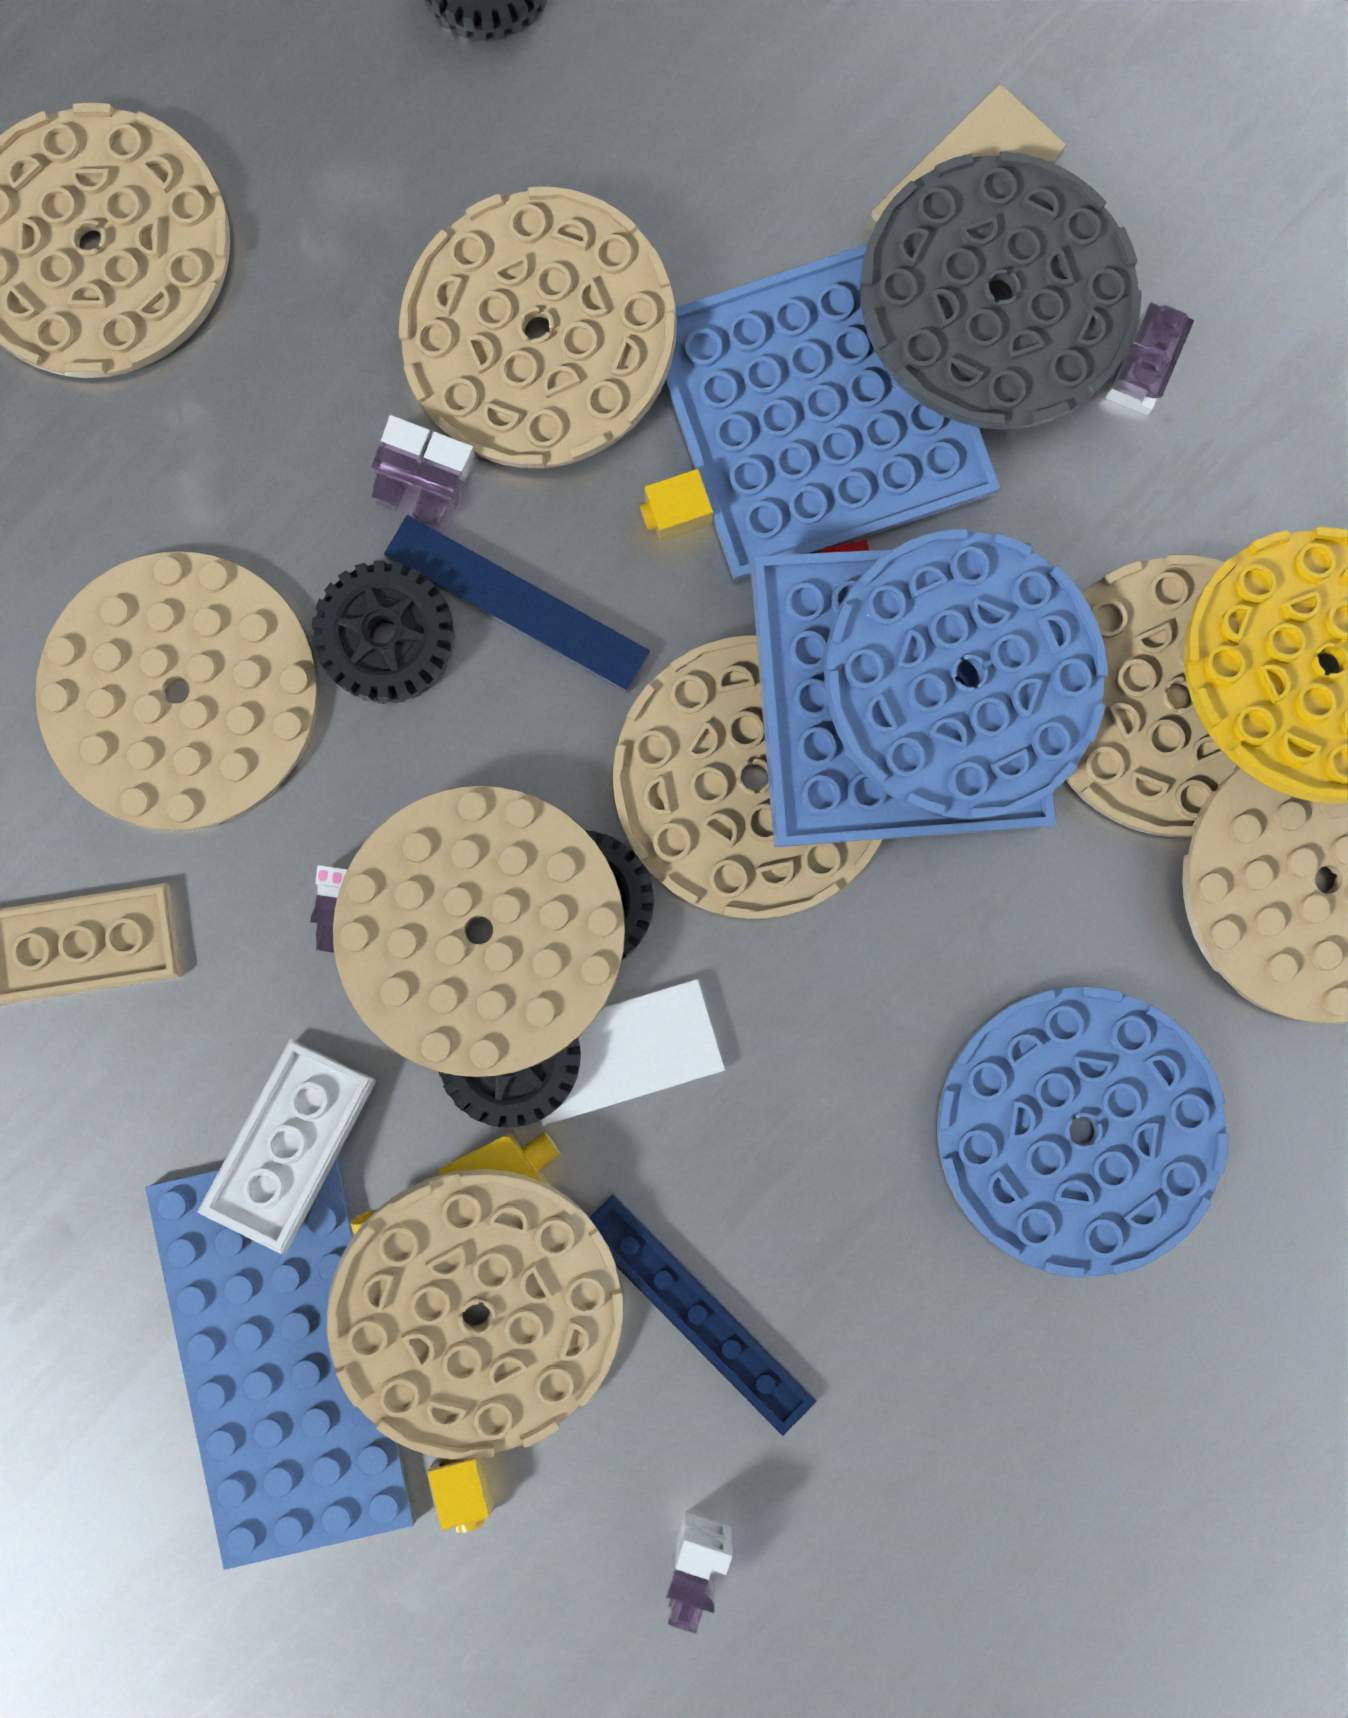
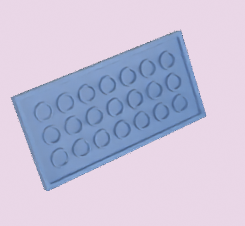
[145,1156,416,1570]

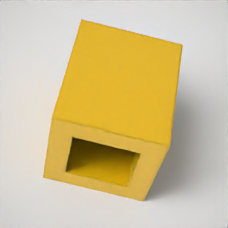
[639,469,713,542]
[427,1457,494,1533]

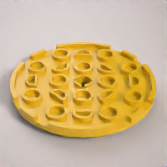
[1184,527,1348,804]

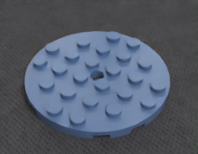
[824,529,1108,819]
[937,987,1229,1278]

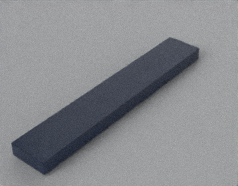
[384,515,650,693]
[589,1193,817,1436]

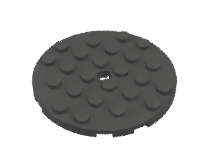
[860,152,1142,429]

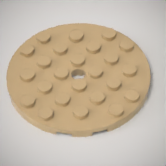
[0,103,230,378]
[399,187,677,468]
[35,551,320,832]
[1066,555,1238,837]
[613,635,883,919]
[1182,766,1348,1023]
[333,786,625,1077]
[327,1169,623,1460]

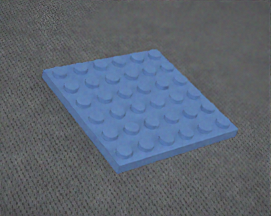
[665,244,1001,582]
[750,543,1056,848]

